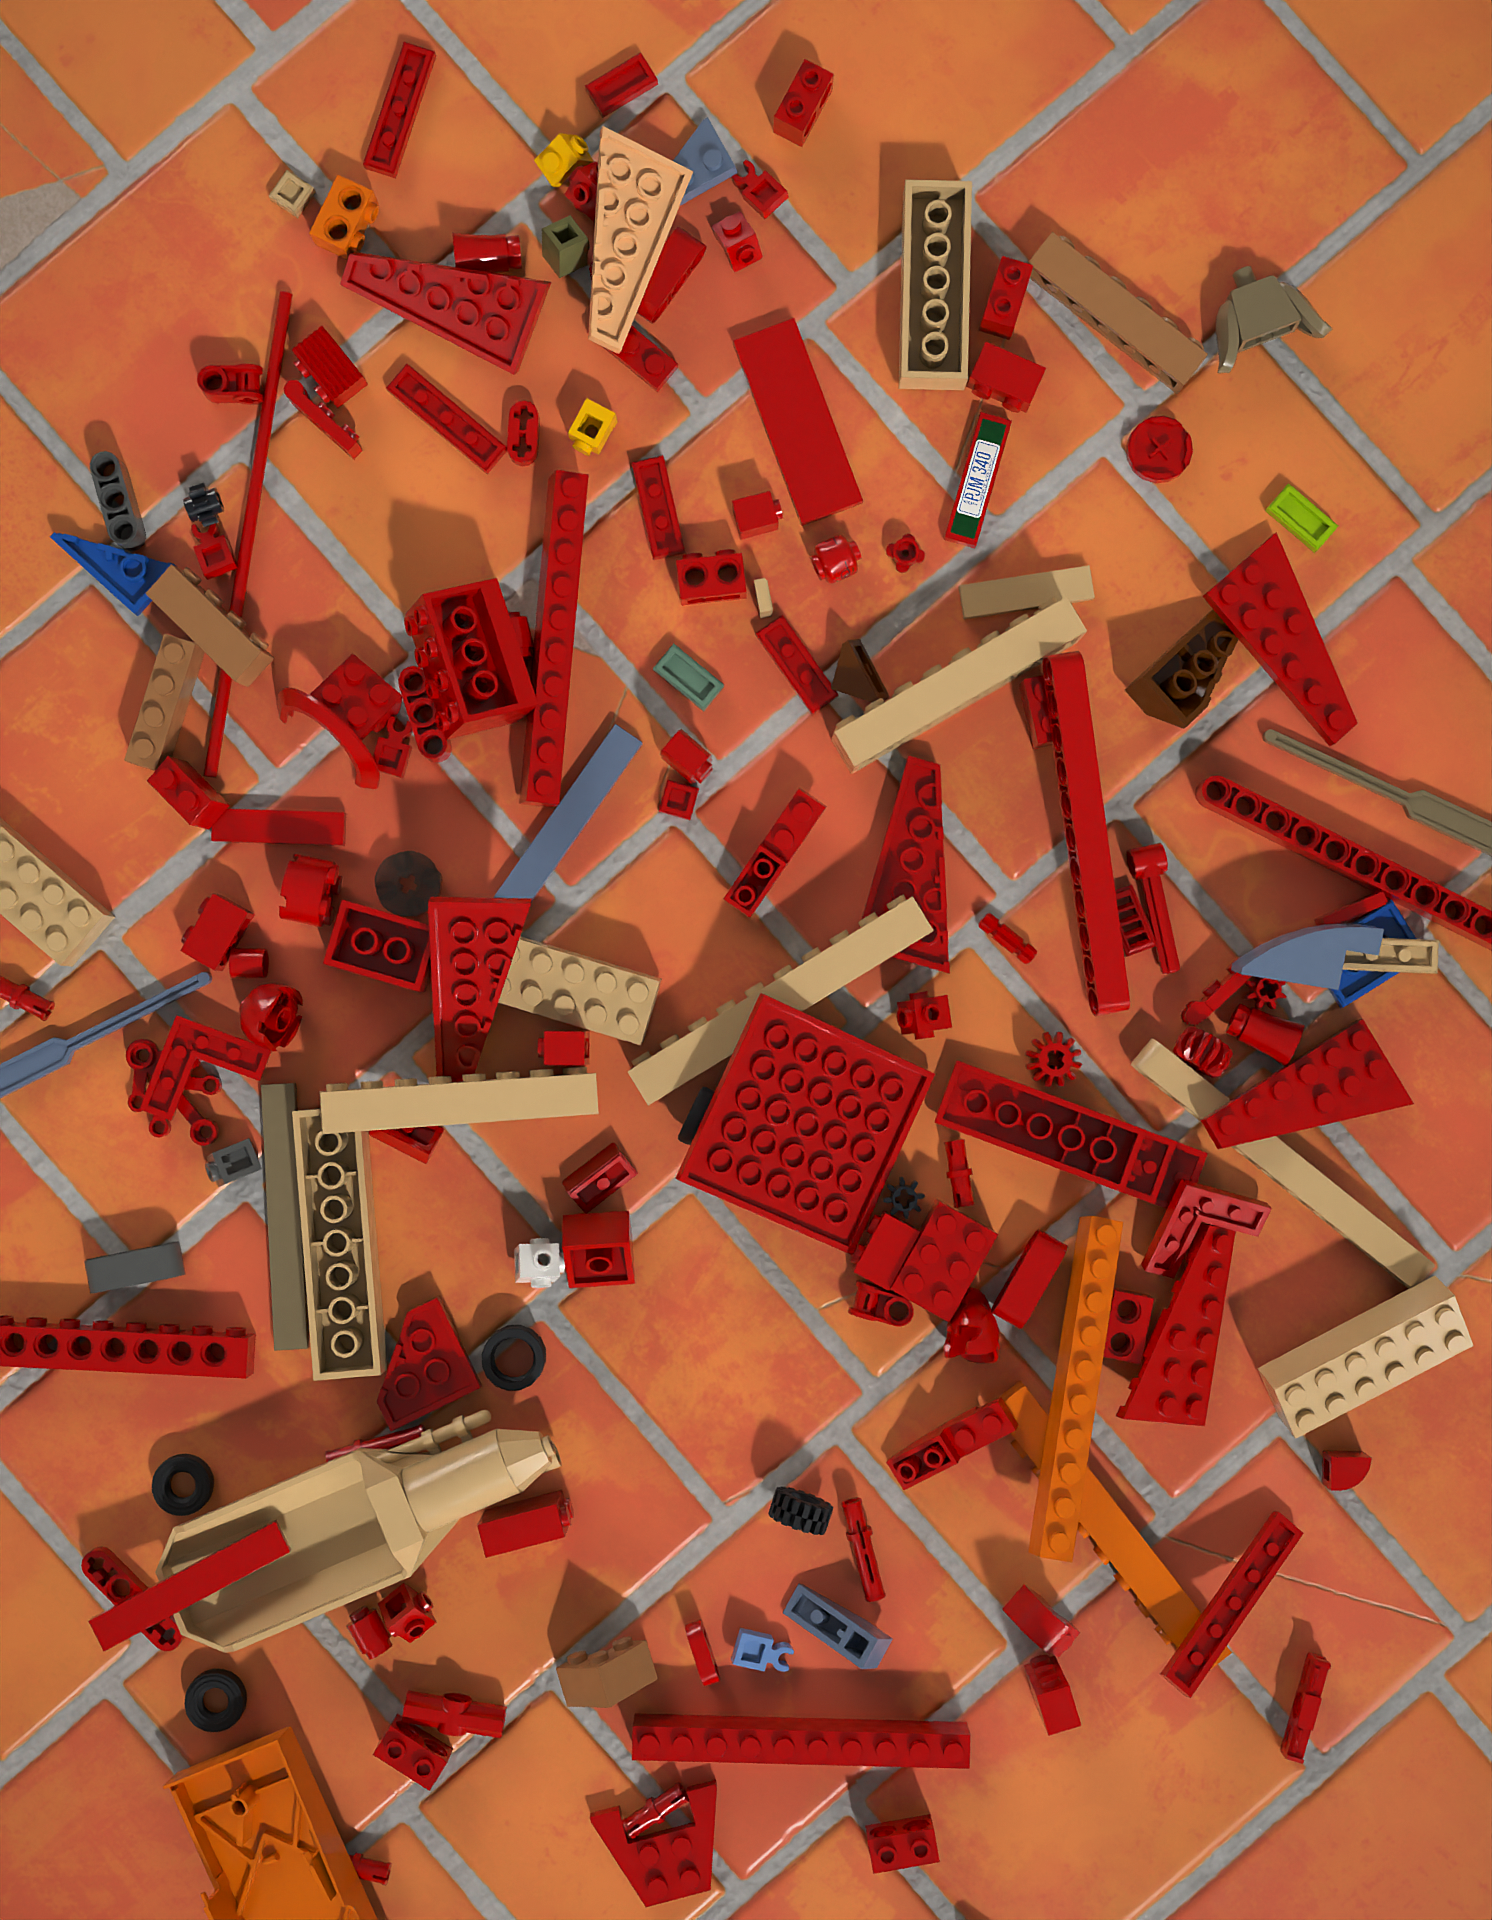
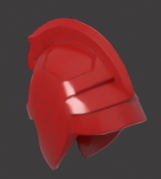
[944,1287,1000,1364]

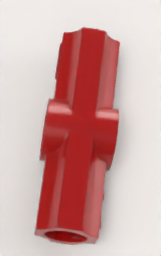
[402,1690,507,1738]

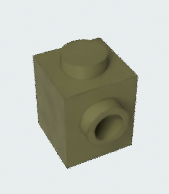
[542,216,590,278]

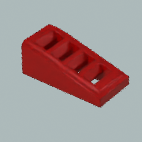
[1115,884,1158,957]

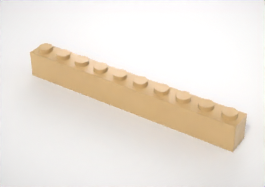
[627,895,934,1105]

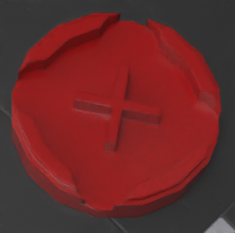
[1126,416,1193,483]

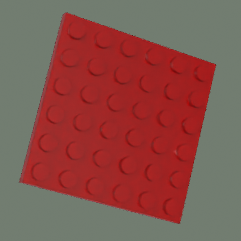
[676,993,935,1255]

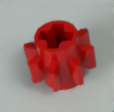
[1244,977,1287,1009]

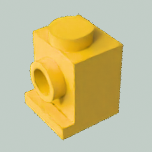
[568,398,618,456]

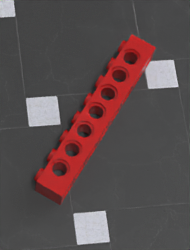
[0,1315,256,1379]

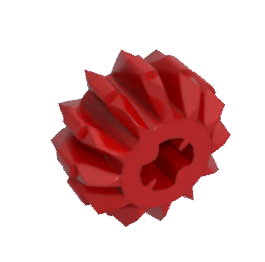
[1173,1027,1233,1078]
[1025,1032,1082,1087]

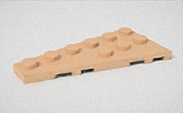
[588,126,693,354]

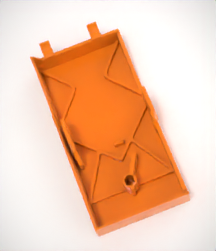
[162,1726,378,1920]

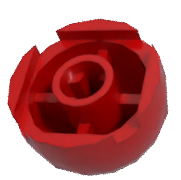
[239,983,303,1052]

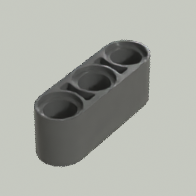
[90,451,146,551]
[84,1241,186,1293]

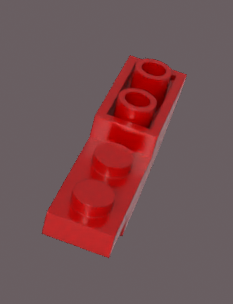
[723,788,827,918]
[886,1397,1019,1490]

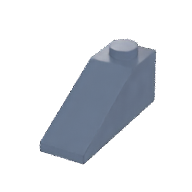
[783,1584,893,1669]

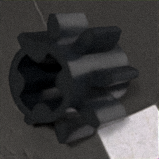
[183,483,224,527]
[883,1177,925,1219]

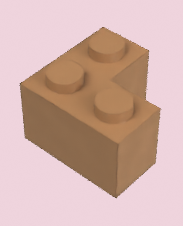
[556,1637,658,1708]

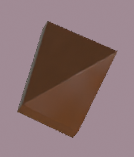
[831,639,890,702]

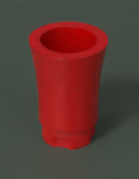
[452,232,522,273]
[1226,1003,1305,1066]

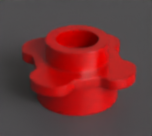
[886,534,925,573]

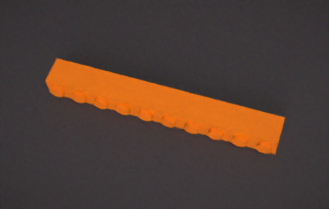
[1028,1216,1123,1563]
[998,1380,1232,1670]

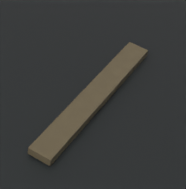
[261,1083,310,1351]

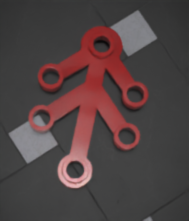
[126,1039,222,1146]

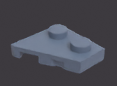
[673,117,738,206]

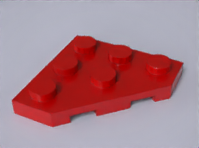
[376,1296,482,1431]

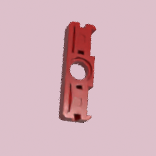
[1280,1652,1331,1764]

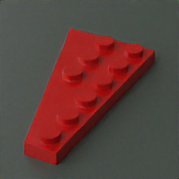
[428,897,532,1082]

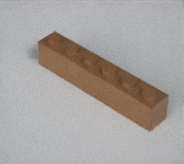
[1028,232,1208,394]

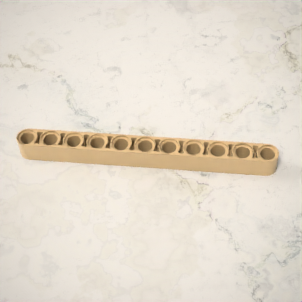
[1131,1038,1435,1289]

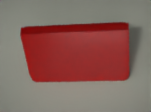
[368,1126,444,1164]
[562,1142,638,1214]

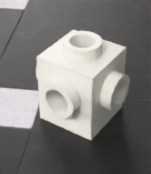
[514,1238,565,1288]

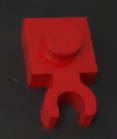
[731,160,789,219]
[191,523,238,580]
[373,716,413,778]

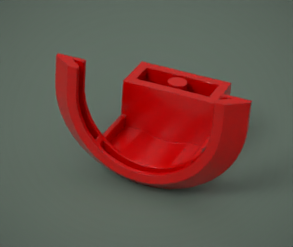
[277,653,403,789]

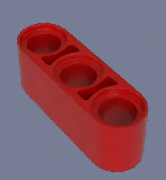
[637,226,707,324]
[398,666,452,763]
[991,1229,1068,1329]

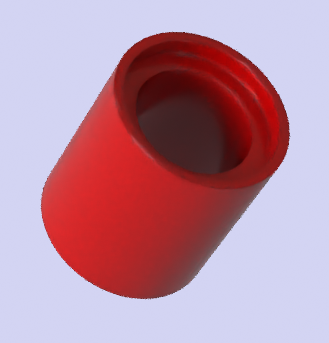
[229,948,269,978]

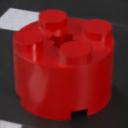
[279,854,343,927]

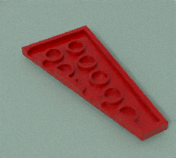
[340,252,551,375]
[1202,532,1358,746]
[859,756,950,974]
[1200,1019,1414,1149]
[1116,1223,1236,1426]

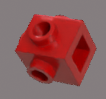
[564,161,598,221]
[896,991,952,1040]
[377,1583,437,1643]

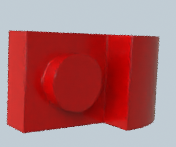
[1002,1584,1080,1658]

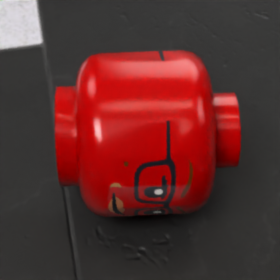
[810,535,862,584]

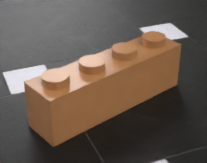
[145,564,274,687]
[124,634,205,771]

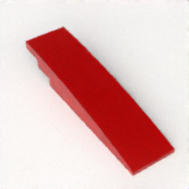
[934,1060,1208,1209]

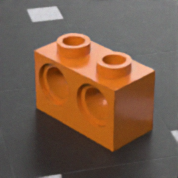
[309,174,379,260]

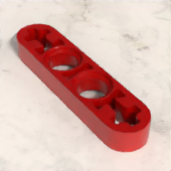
[81,1546,185,1651]

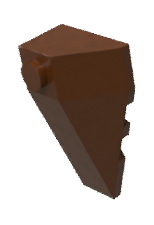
[1125,609,1238,729]

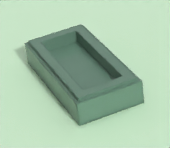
[653,643,725,712]

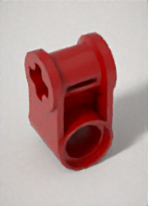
[197,364,263,405]
[848,1280,914,1327]

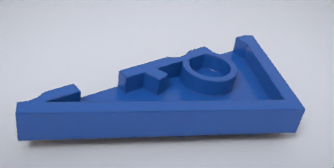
[50,532,177,616]

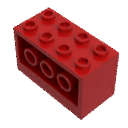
[404,578,539,740]

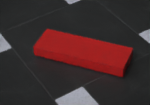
[632,455,685,560]
[755,615,839,715]

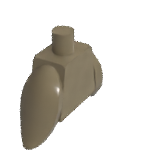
[1216,266,1333,373]

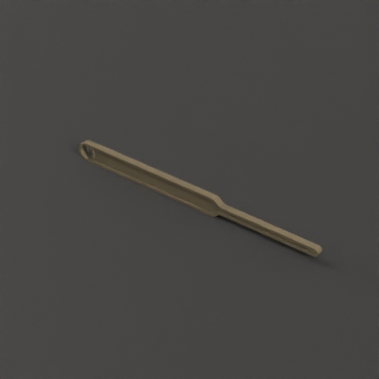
[1262,729,1492,857]

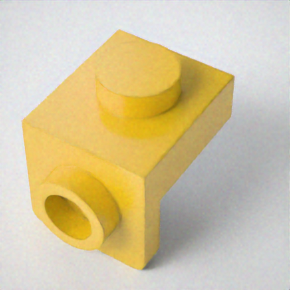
[534,133,593,187]

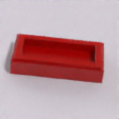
[585,52,658,118]
[1314,891,1388,926]

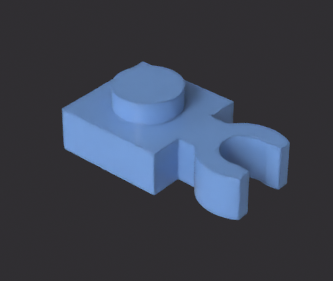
[731,1628,794,1672]

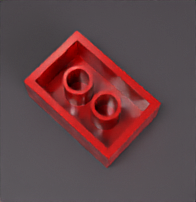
[323,900,431,992]
[890,1198,998,1322]

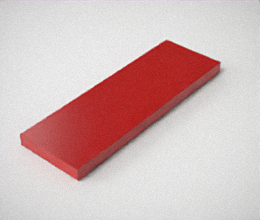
[733,318,863,526]

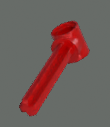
[1126,843,1180,974]

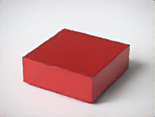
[659,779,699,821]

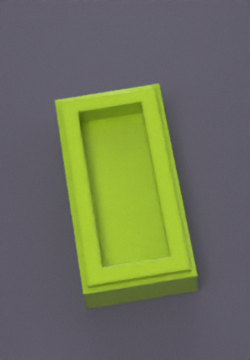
[1265,483,1338,553]

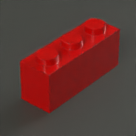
[1023,1655,1082,1736]

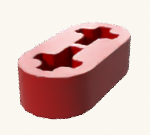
[507,400,540,467]
[685,1620,720,1686]

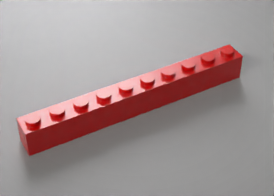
[519,470,589,808]
[632,1713,971,1769]

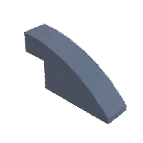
[1231,923,1384,990]

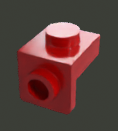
[711,211,763,272]

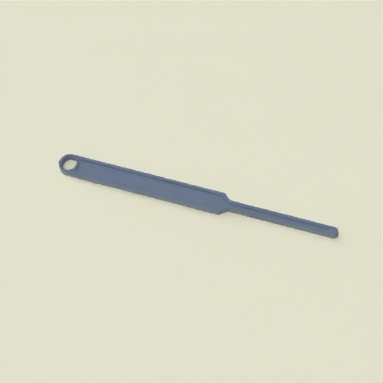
[0,972,212,1099]

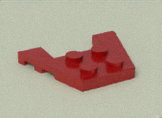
[590,1780,717,1907]

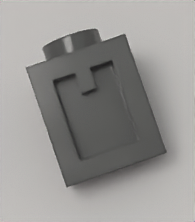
[205,1138,262,1187]

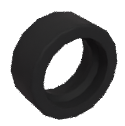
[481,1325,546,1391]

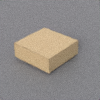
[269,170,316,218]
[754,578,773,619]

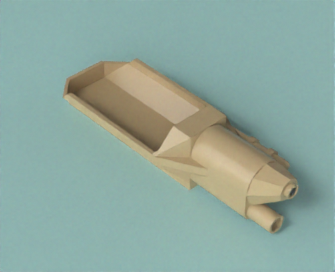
[155,1410,562,1653]

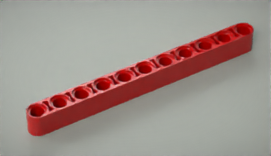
[1042,651,1130,1016]
[1195,775,1492,951]

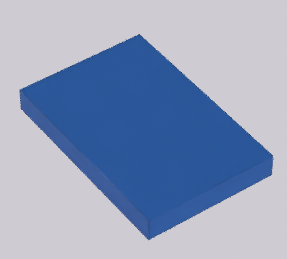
[1328,899,1416,1008]

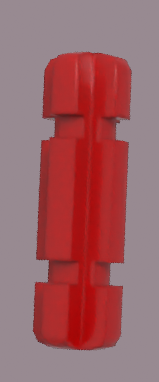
[978,913,1037,964]

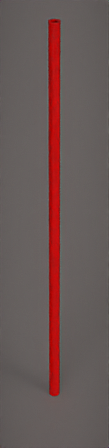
[203,291,293,778]

